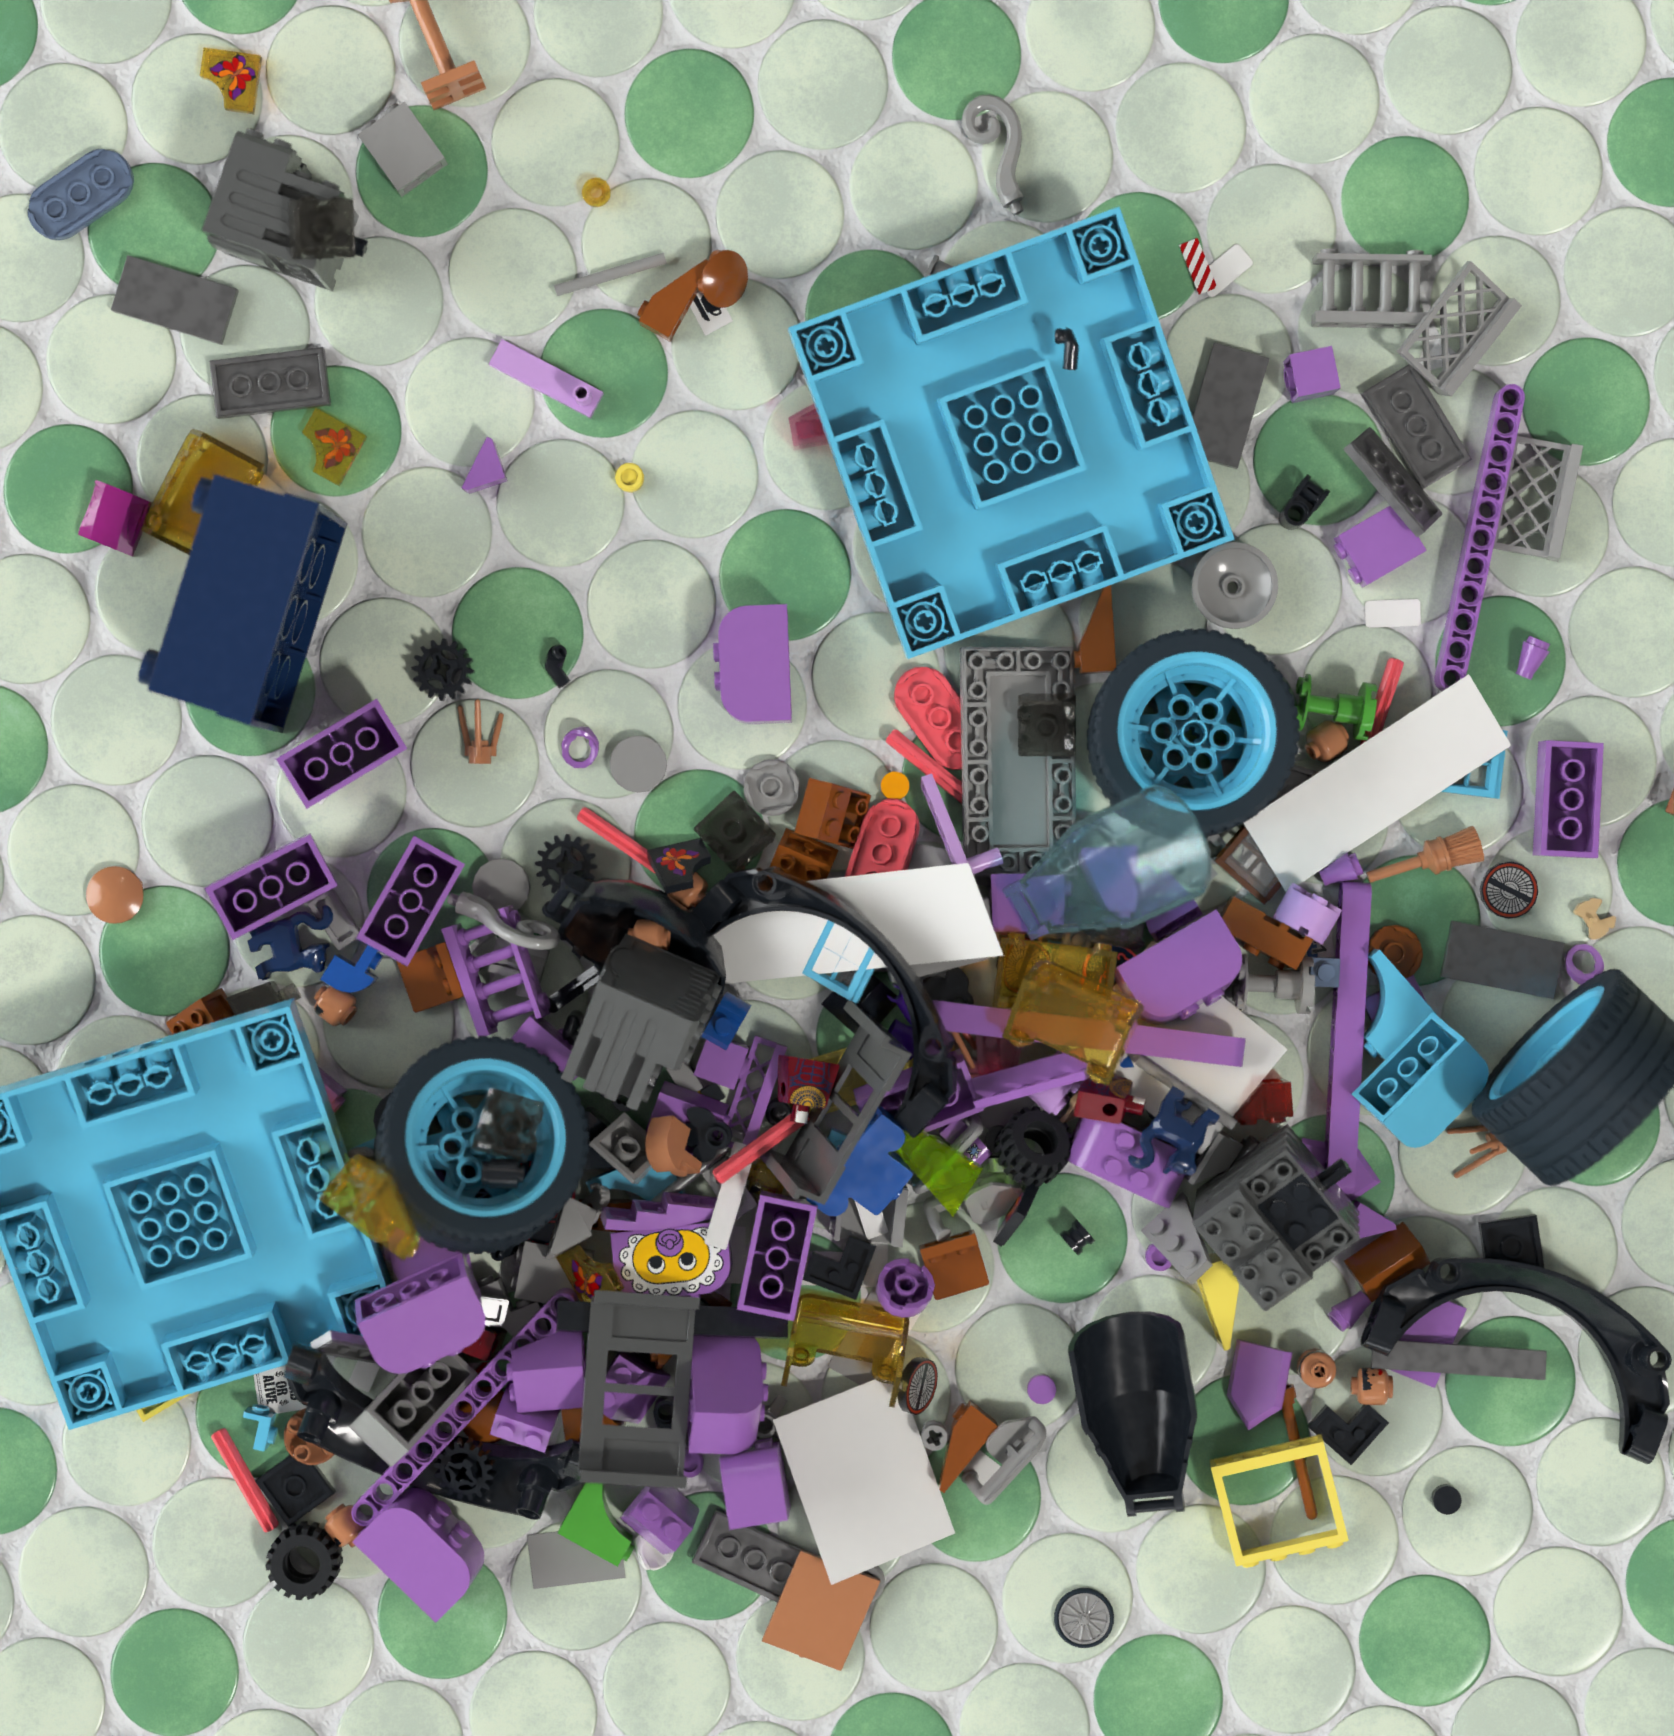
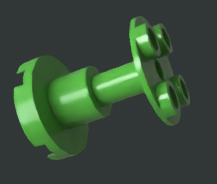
[1294,674,1377,741]

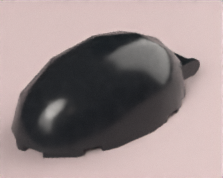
[542,873,726,995]

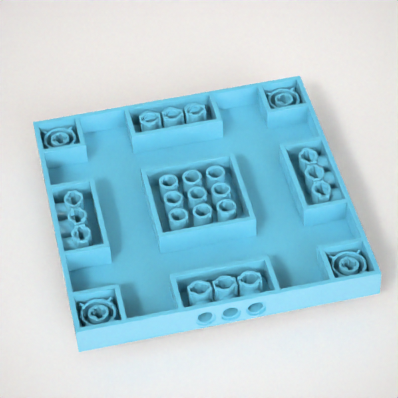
[788,206,1235,659]
[0,998,392,1430]

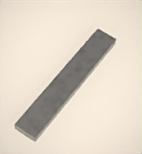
[1371,1341,1547,1380]

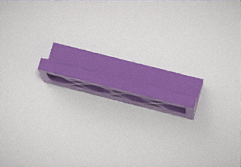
[720,1035,787,1148]
[972,1047,1091,1110]

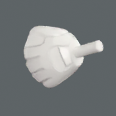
[625,1524,674,1571]

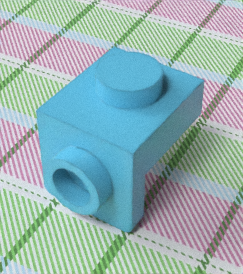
[243,1404,278,1451]

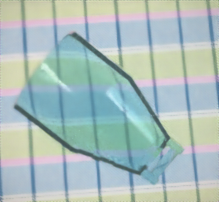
[1002,785,1211,940]

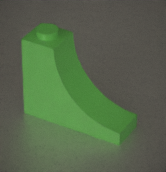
[558,1483,635,1567]

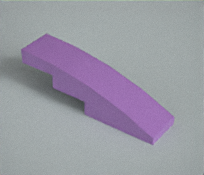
[600,1192,717,1231]

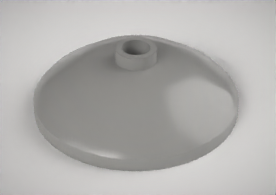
[1191,542,1278,629]

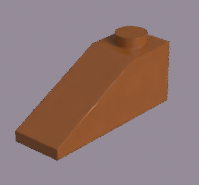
[637,259,708,342]
[1073,585,1116,674]
[938,1400,998,1493]

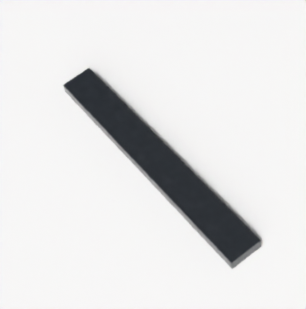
[556,1301,788,1339]

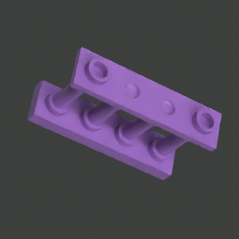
[441,905,550,1037]

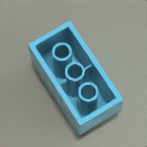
[1352,1012,1489,1148]

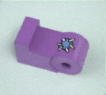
[939,1119,993,1169]

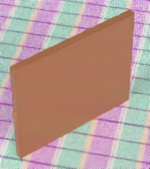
[762,1549,880,1671]

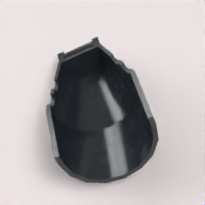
[1068,1311,1198,1517]

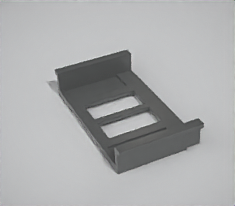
[760,1000,911,1205]
[577,1290,700,1489]

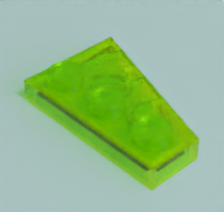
[896,1130,983,1217]

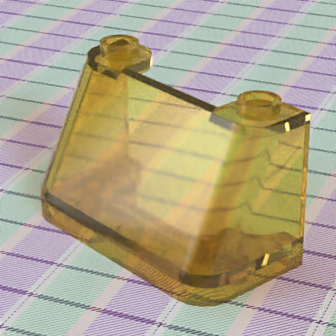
[141,429,264,555]
[993,932,1117,1022]
[1002,960,1144,1086]
[319,1154,420,1261]

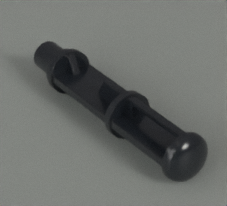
[542,962,604,1018]

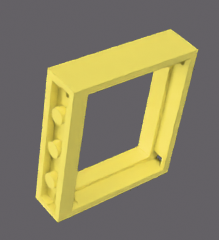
[1210,1434,1349,1568]

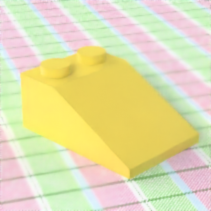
[1197,1253,1239,1351]

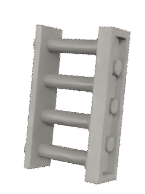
[1311,249,1432,329]

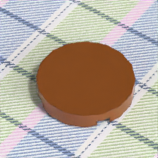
[1368,925,1423,979]

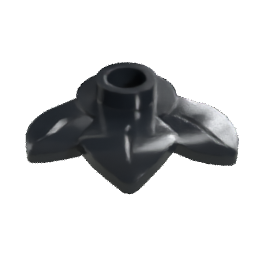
[923,967,974,1005]
[685,1107,732,1163]

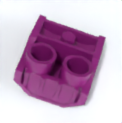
[78,480,151,557]

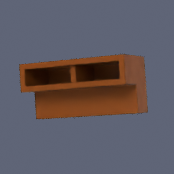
[1344,1222,1431,1303]

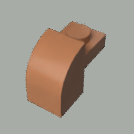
[645,1116,702,1177]

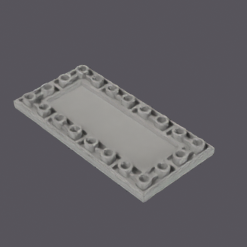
[960,647,1077,877]

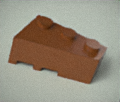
[1220,896,1313,970]

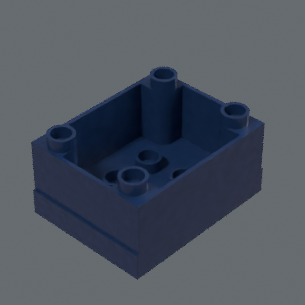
[138,474,348,733]

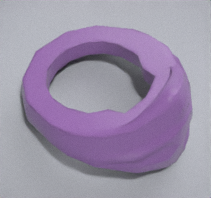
[562,726,599,768]
[1565,944,1604,985]

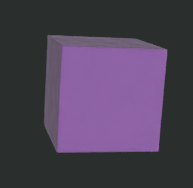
[1283,346,1341,403]
[693,1040,750,1090]

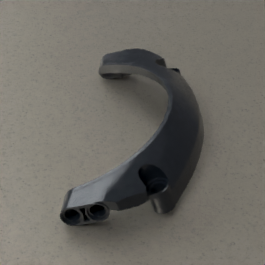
[692,866,957,1139]
[1360,1257,1672,1464]
[283,1342,583,1520]

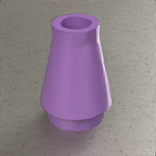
[1515,636,1550,680]
[1319,853,1364,886]
[1328,1291,1371,1332]

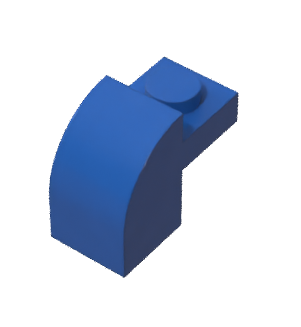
[320,945,383,993]
[701,991,752,1050]

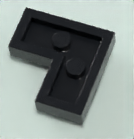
[803,1235,876,1300]
[1307,1404,1389,1465]

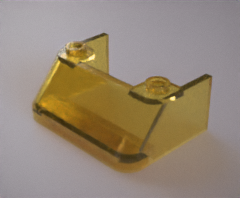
[781,1294,909,1407]

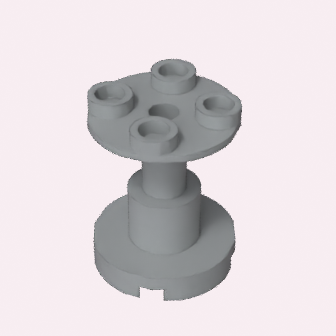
[1232,954,1315,1014]

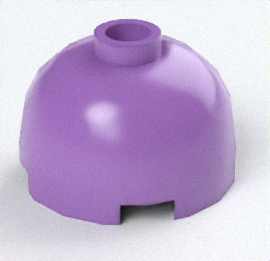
[876,1258,935,1318]

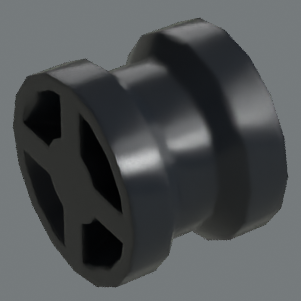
[1060,1219,1095,1256]

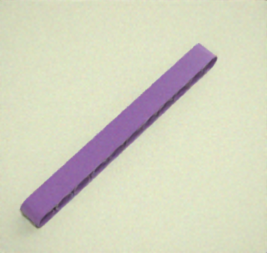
[1434,384,1525,691]
[1324,881,1372,1195]
[932,1000,1246,1067]
[351,1288,579,1526]

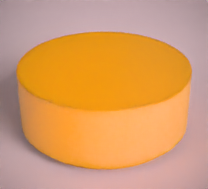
[881,772,909,799]

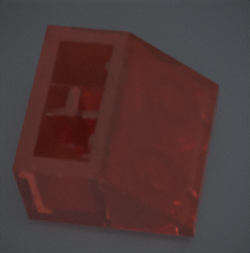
[1233,1078,1293,1125]

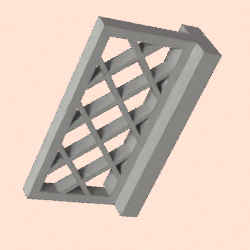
[1397,261,1522,396]
[1493,436,1583,562]

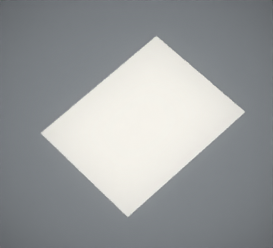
[1069,940,1288,1155]
[773,1371,955,1585]

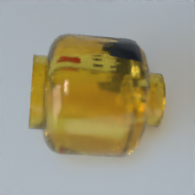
[747,1158,784,1195]

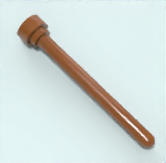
[1282,1384,1318,1520]

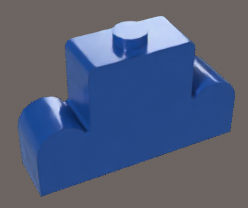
[805,1105,913,1216]

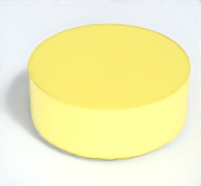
[615,463,644,493]

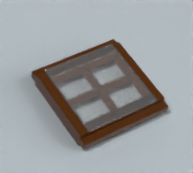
[1214,824,1282,905]

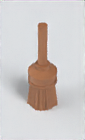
[1366,826,1484,883]

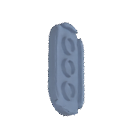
[28,149,134,240]

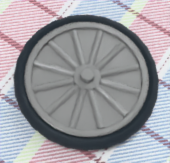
[1054,1588,1114,1648]

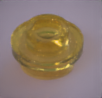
[582,178,611,207]

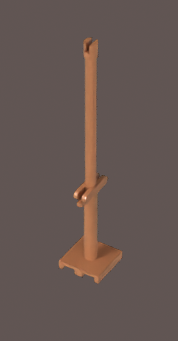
[389,0,486,110]

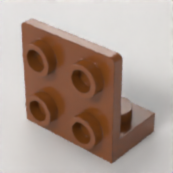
[768,828,839,883]
[396,942,464,1013]
[166,988,238,1034]
[919,1229,989,1300]

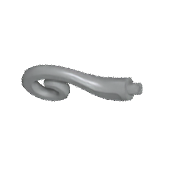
[962,94,1024,216]
[447,891,560,950]

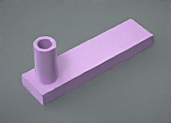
[489,339,604,419]
[921,773,1003,874]

